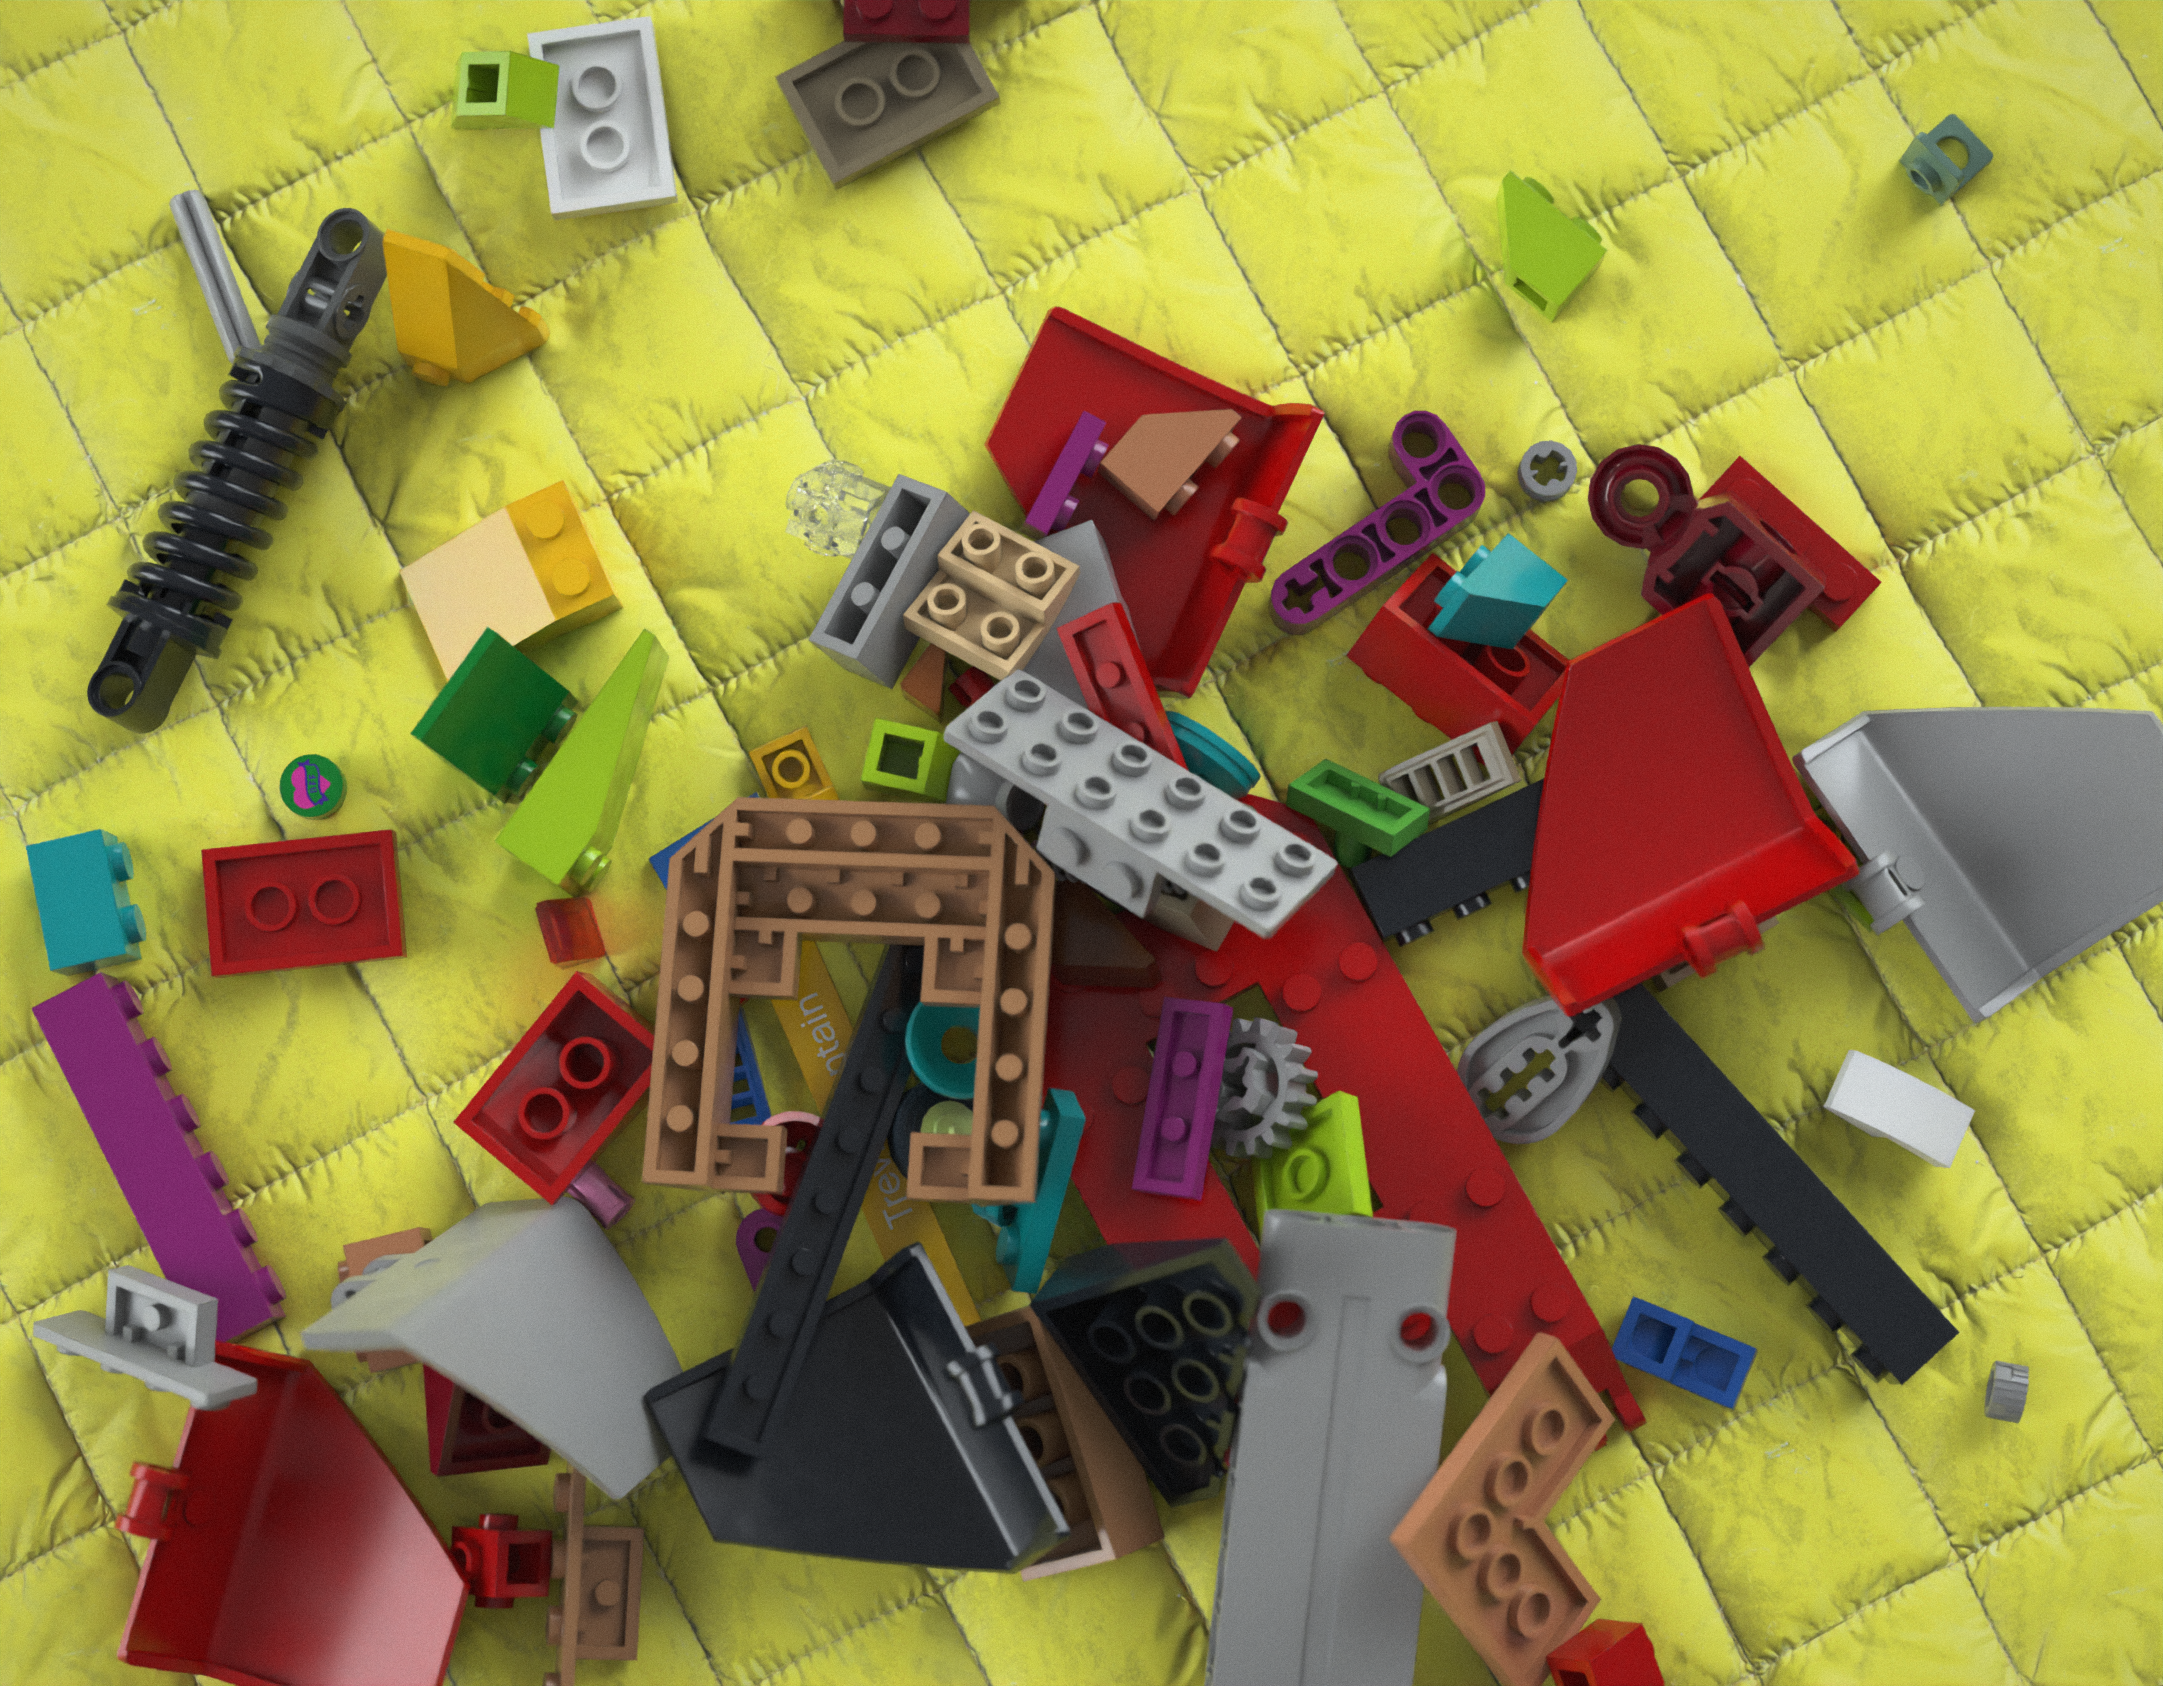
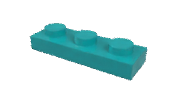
[996,1088,1086,1294]

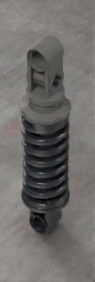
[87,208,387,734]

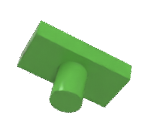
[1286,759,1430,868]

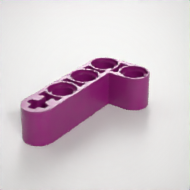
[1269,411,1485,635]

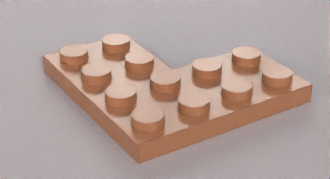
[1389,1332,1615,1686]

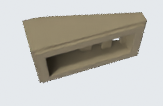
[1378,721,1522,825]

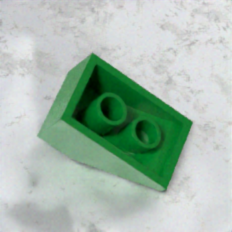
[410,626,578,804]

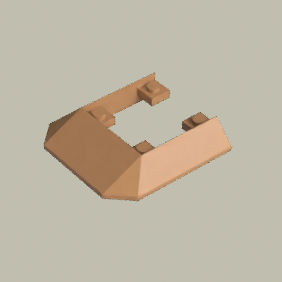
[642,797,1057,1207]

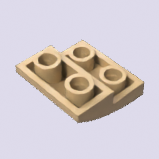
[903,510,1080,680]

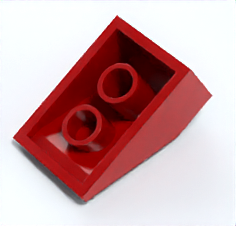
[453,971,655,1205]

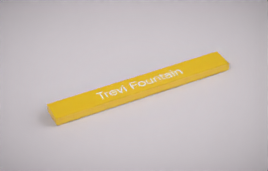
[770,941,982,1326]

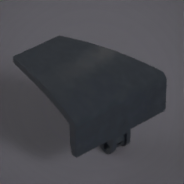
[644,1242,1071,1574]

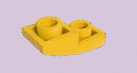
[748,725,840,800]

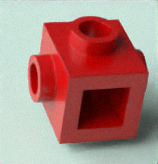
[450,1513,552,1609]

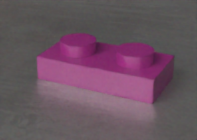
[1020,411,1109,540]

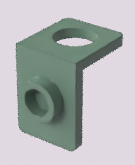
[1899,114,1993,206]

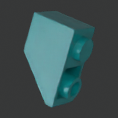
[1428,533,1568,649]

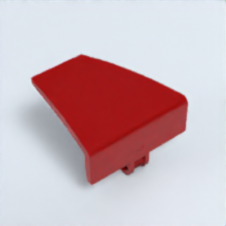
[984,306,1325,699]
[1522,593,1860,1017]
[114,1340,471,1686]

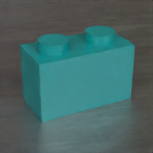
[26,829,146,976]

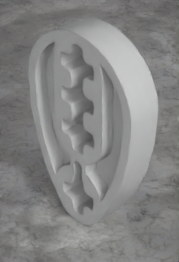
[1457,995,1621,1144]

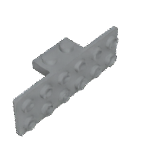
[943,669,1337,938]

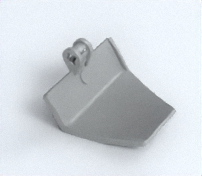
[1792,707,2163,1023]
[300,1197,683,1499]

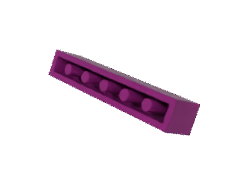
[31,972,286,1344]

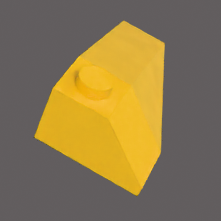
[382,229,550,386]

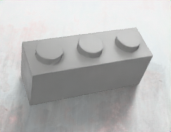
[808,474,970,689]

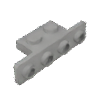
[33,1265,257,1410]

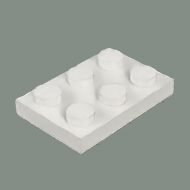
[527,16,678,221]

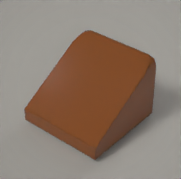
[900,643,949,723]

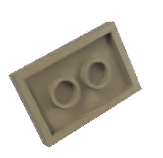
[776,41,1000,191]

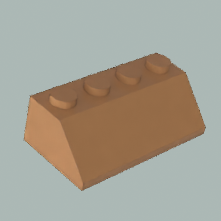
[964,1305,1165,1582]

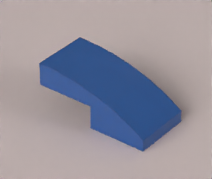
[1612,1296,1758,1410]

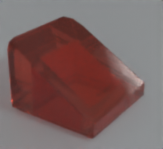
[534,897,606,970]

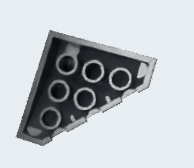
[1029,1237,1263,1508]

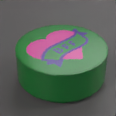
[280,754,347,820]

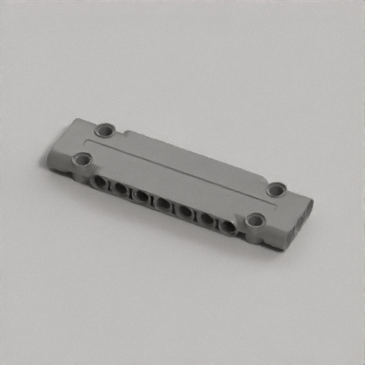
[1204,1209,1456,1686]

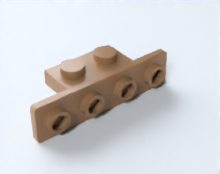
[542,1462,644,1686]

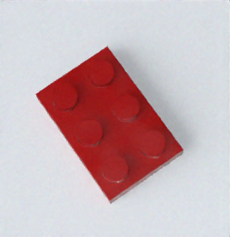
[201,829,407,978]

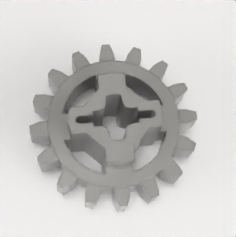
[1210,1017,1318,1160]

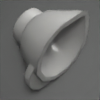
[946,752,1044,837]

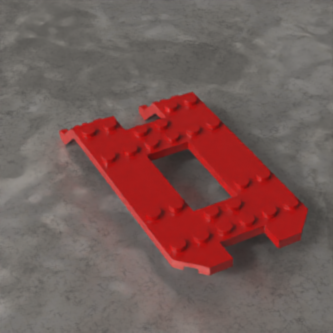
[1041,794,1647,1467]

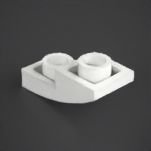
[1824,1050,1975,1168]

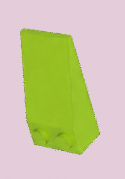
[495,628,669,899]

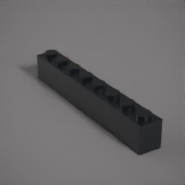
[1546,983,1960,1385]

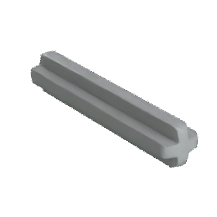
[169,190,261,365]

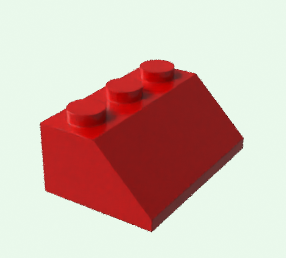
[1346,553,1570,767]

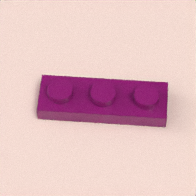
[1132,997,1233,1201]

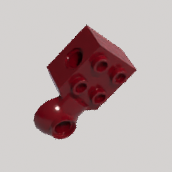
[1587,444,1827,667]

